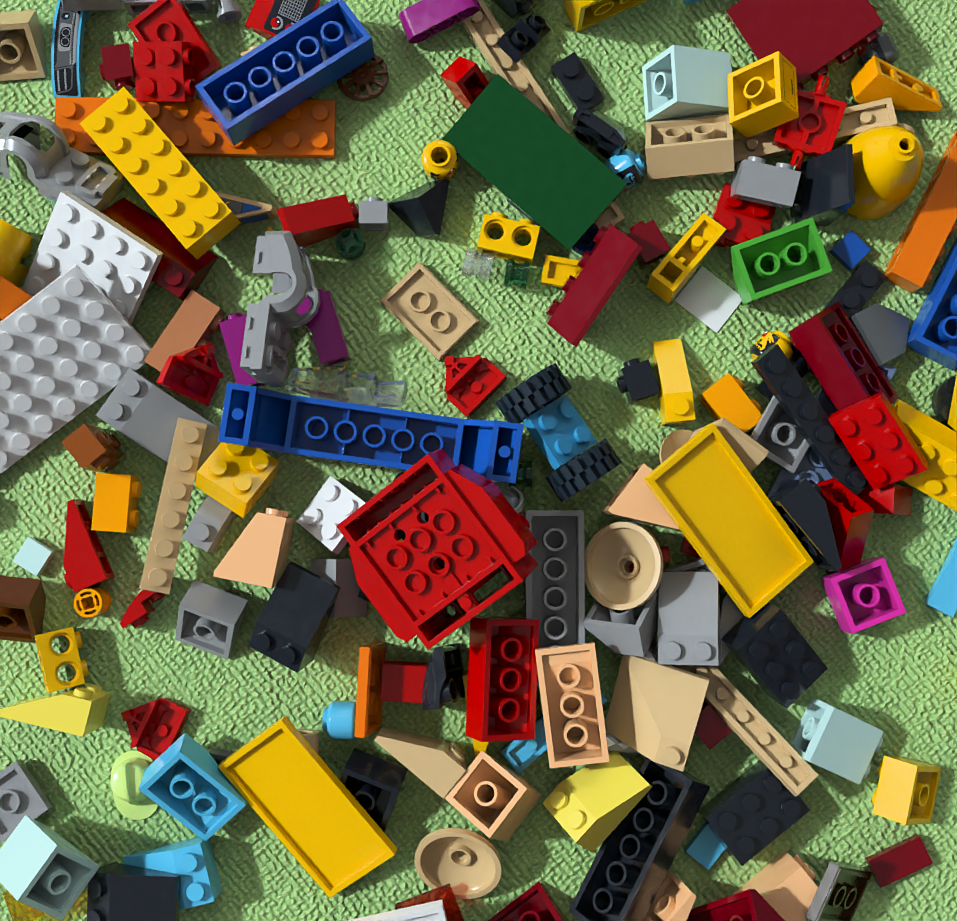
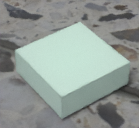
[13,537,55,576]

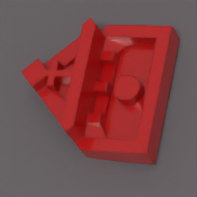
[156,343,224,406]
[445,355,507,419]
[121,698,191,760]

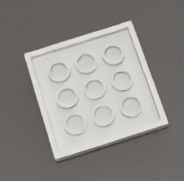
[22,190,163,324]

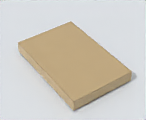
[380,262,479,361]

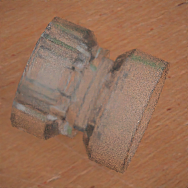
[462,247,495,282]

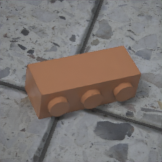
[144,290,226,372]

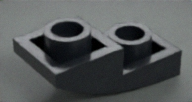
[496,9,551,64]

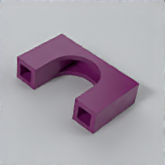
[219,289,351,387]

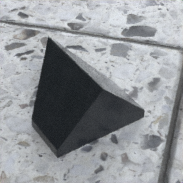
[388,179,449,238]

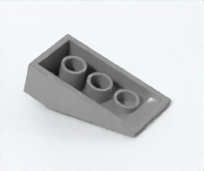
[96,368,221,481]

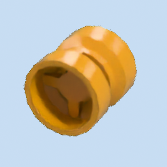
[74,587,111,618]

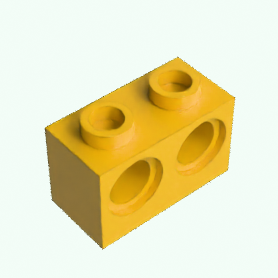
[477,212,540,266]
[34,627,88,693]

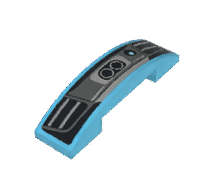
[51,0,90,99]

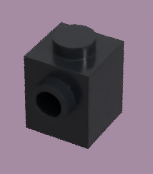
[616,358,660,404]

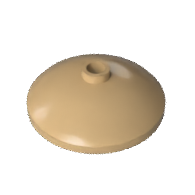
[584,522,663,610]
[414,828,502,899]

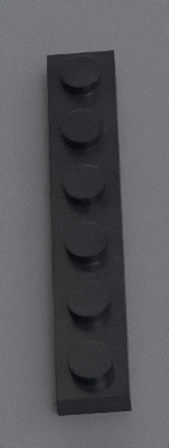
[755,260,887,401]
[751,344,870,495]

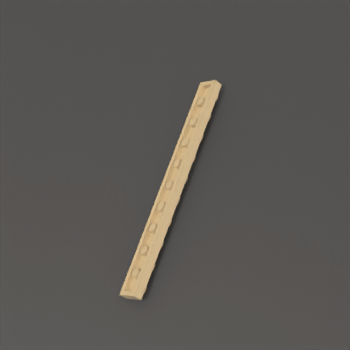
[461,0,625,230]

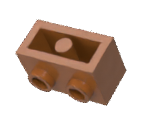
[61,423,124,472]

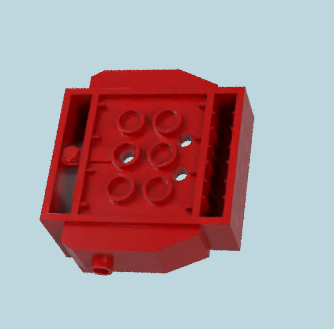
[337,448,538,650]

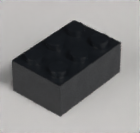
[721,602,828,709]
[698,760,810,866]

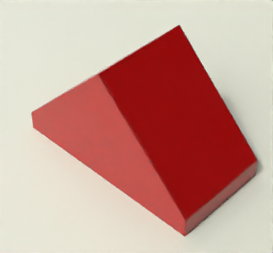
[857,485,913,516]

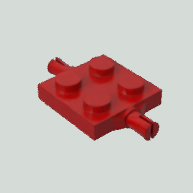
[772,76,847,171]

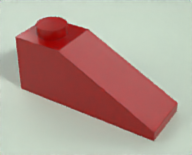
[63,499,116,593]

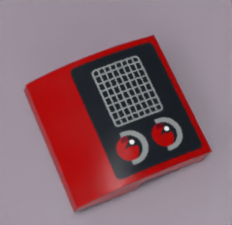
[244,0,320,40]

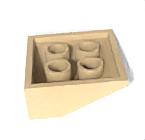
[605,654,710,772]

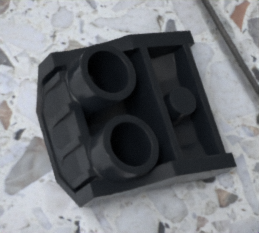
[572,108,627,159]
[422,643,465,710]

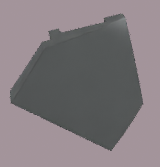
[850,303,909,366]

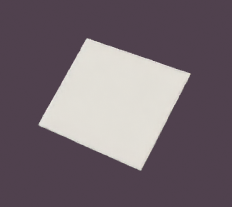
[675,266,742,333]

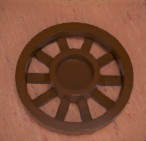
[337,54,389,101]

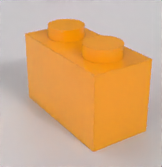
[697,373,762,433]
[91,472,142,533]

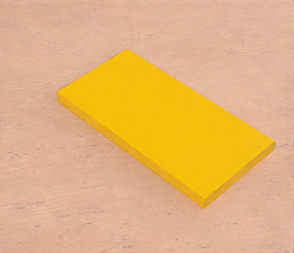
[643,424,814,618]
[218,716,397,898]

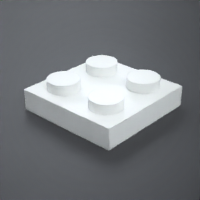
[297,476,366,554]

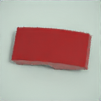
[120,584,173,629]

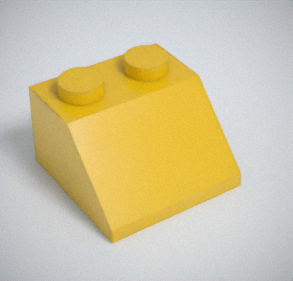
[872,756,942,825]

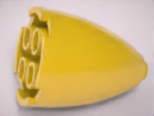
[842,126,924,220]

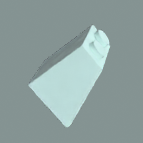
[642,45,732,122]
[790,697,884,785]
[0,815,100,920]

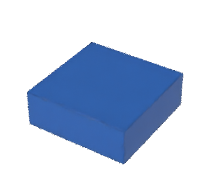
[829,230,871,271]

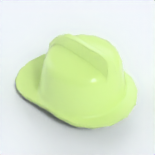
[110,750,158,820]

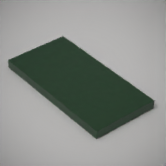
[442,74,627,252]

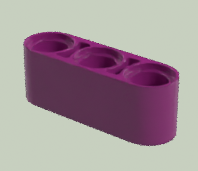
[399,0,481,44]

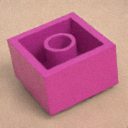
[820,557,907,634]

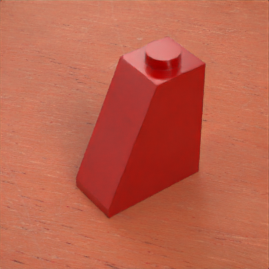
[277,194,359,248]
[817,478,874,572]

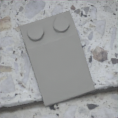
[657,571,721,666]

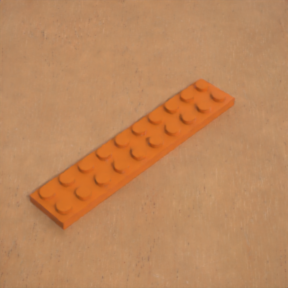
[54,97,336,159]

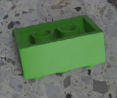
[731,217,832,306]

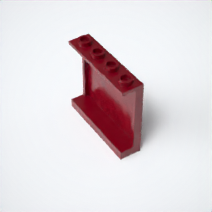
[726,0,884,91]

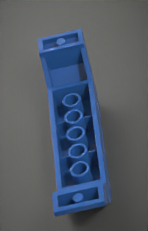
[218,382,524,484]

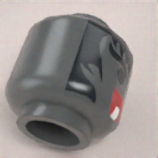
[856,31,899,67]

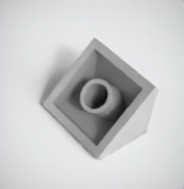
[750,395,810,473]
[311,558,368,618]

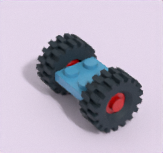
[496,363,622,502]

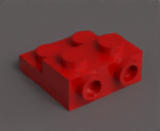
[133,41,196,102]
[711,183,776,247]

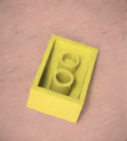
[0,684,111,737]
[543,751,652,853]

